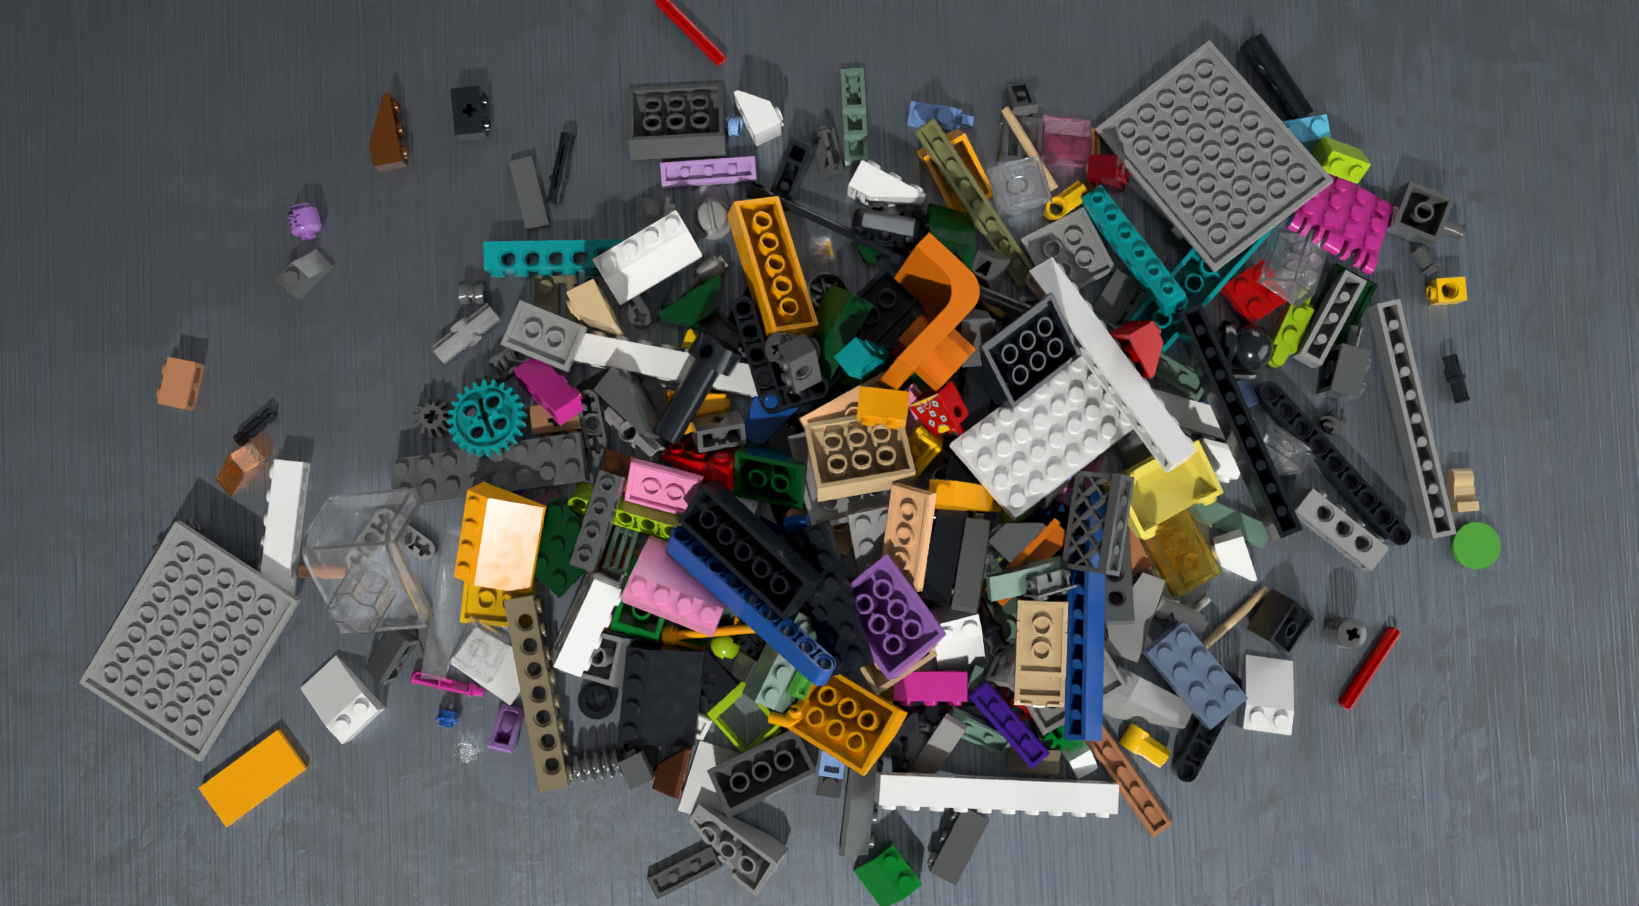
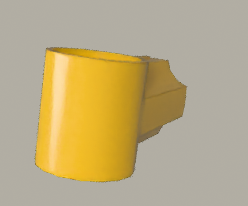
[1043,180,1088,222]
[1119,723,1171,767]

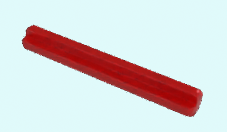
[655,0,726,66]
[1339,626,1401,710]

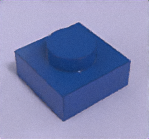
[783,514,811,534]

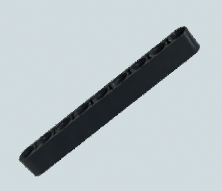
[1254,381,1411,546]

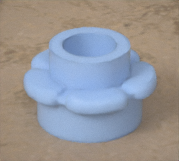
[725,113,743,136]

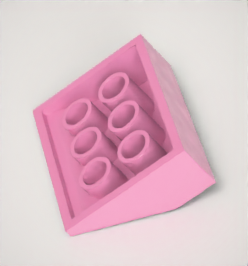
[622,535,726,637]

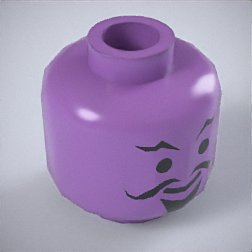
[287,203,322,240]

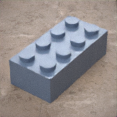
[1142,621,1248,730]

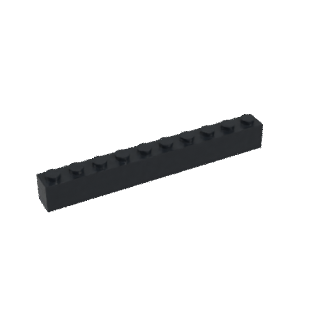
[1172,303,1303,543]
[917,366,991,606]

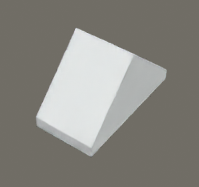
[1055,735,1098,780]

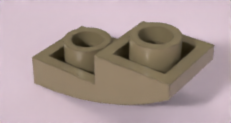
[1008,746,1061,775]

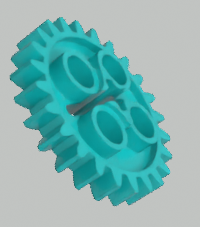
[447,379,527,458]

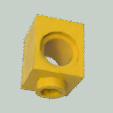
[1426,277,1467,306]

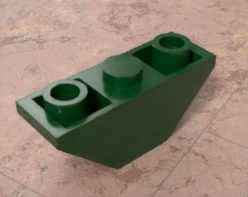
[658,275,723,329]

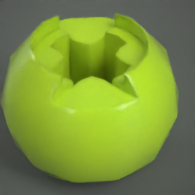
[710,635,740,660]

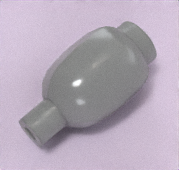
[688,254,729,289]

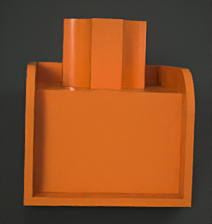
[877,232,980,392]

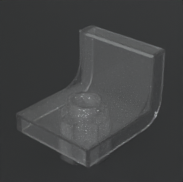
[302,488,435,635]

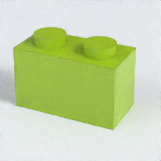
[1311,136,1371,184]

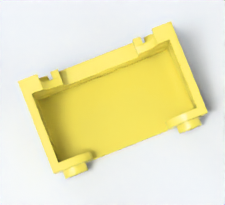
[1102,440,1224,540]

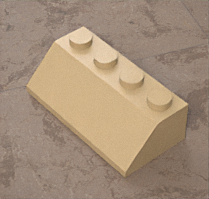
[565,279,626,337]

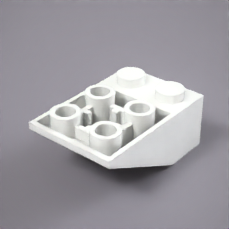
[847,160,926,207]

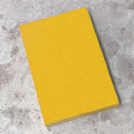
[460,581,538,627]

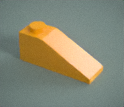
[927,479,1001,513]

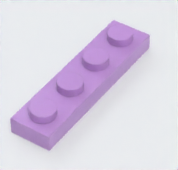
[660,156,757,188]

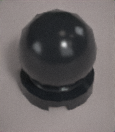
[1217,320,1274,371]

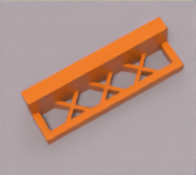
[985,518,1066,607]

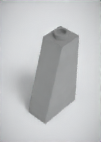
[1104,569,1166,663]

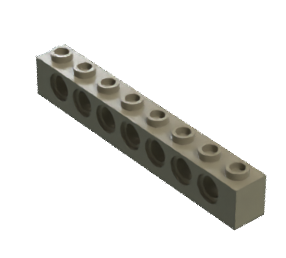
[504,593,574,793]

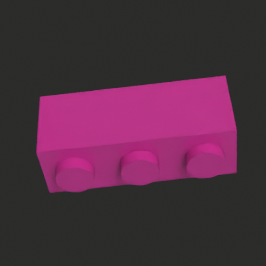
[513,358,584,426]
[894,670,967,706]

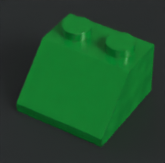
[853,840,922,906]

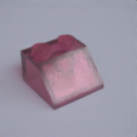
[1041,115,1092,168]

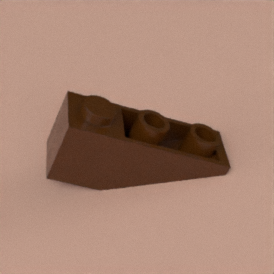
[369,92,409,172]

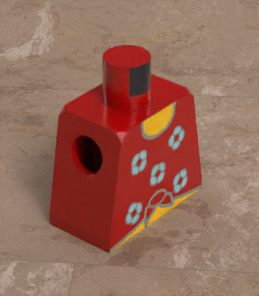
[909,381,969,440]

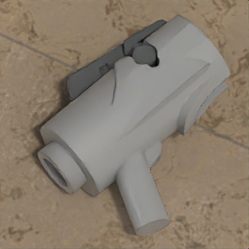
[1153,594,1211,635]

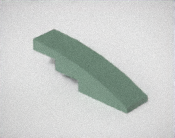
[840,68,869,165]
[986,555,1066,601]

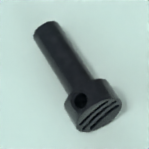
[653,330,743,444]

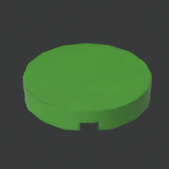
[1450,522,1500,569]

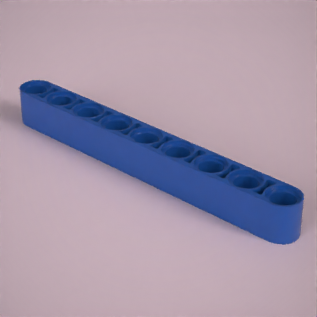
[666,526,836,686]

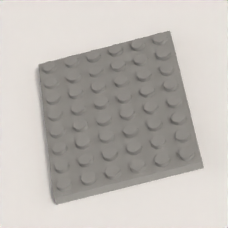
[1095,40,1333,273]
[79,520,301,762]

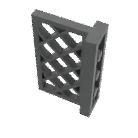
[1061,471,1135,576]

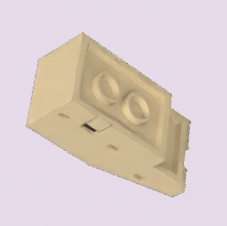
[1014,598,1068,708]

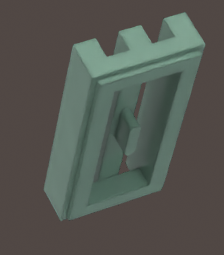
[603,525,640,576]

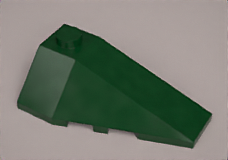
[812,285,874,392]

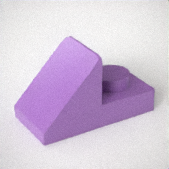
[487,704,525,753]

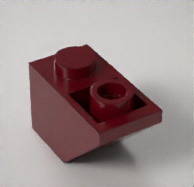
[1087,155,1130,192]

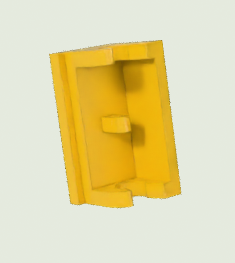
[908,423,943,478]

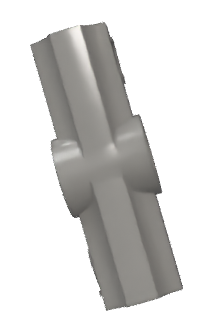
[431,303,501,364]
[603,406,665,463]

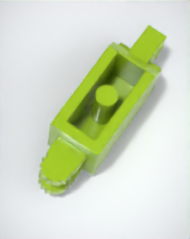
[1267,287,1315,368]

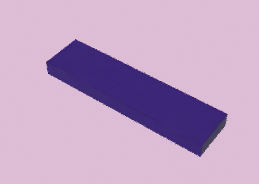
[968,680,1050,769]

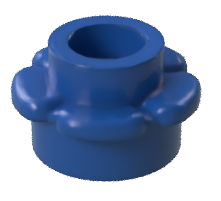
[435,710,459,728]

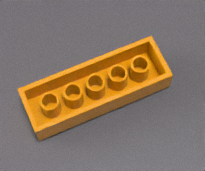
[727,196,819,344]

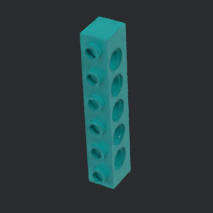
[1081,185,1186,317]
[483,239,626,278]

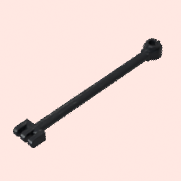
[746,181,911,266]

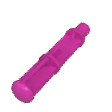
[411,669,486,697]

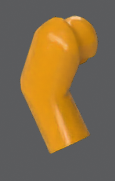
[768,704,803,728]

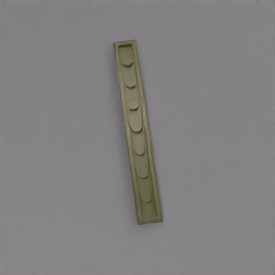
[913,117,1033,290]

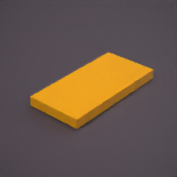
[198,729,307,827]

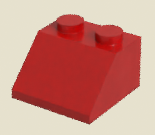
[1109,321,1164,378]

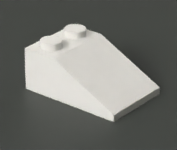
[930,605,985,670]
[1235,654,1294,735]
[300,655,385,744]

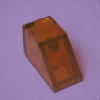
[216,442,267,497]

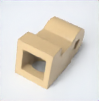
[1447,467,1480,513]

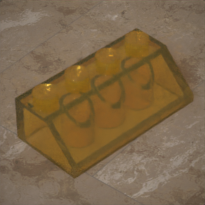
[1141,508,1223,596]

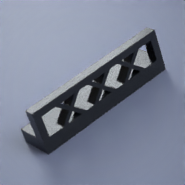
[1240,33,1314,121]

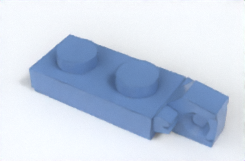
[907,101,974,133]

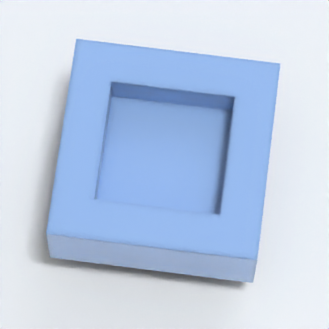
[818,750,845,779]

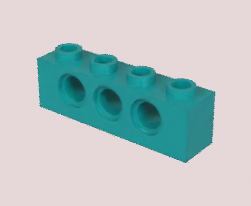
[834,337,895,381]

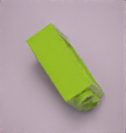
[707,681,782,753]

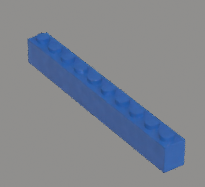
[1064,491,1107,741]

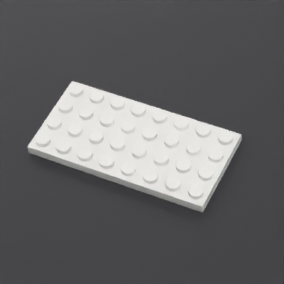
[950,357,1133,521]

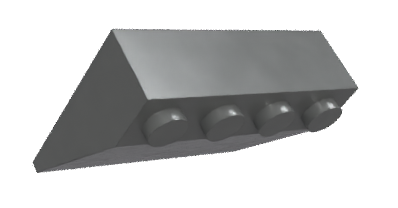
[628,83,726,160]

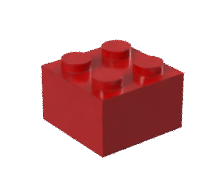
[1219,259,1291,325]

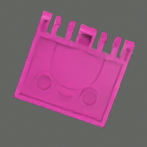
[1286,173,1394,275]

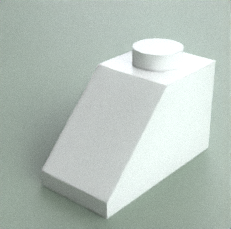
[1210,529,1257,581]

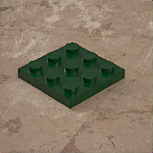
[534,496,609,598]

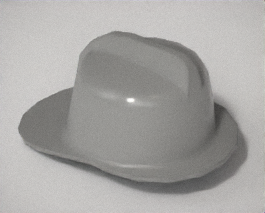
[691,185,731,240]

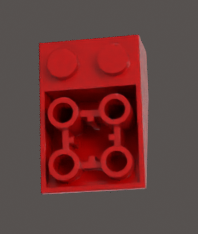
[661,432,740,491]

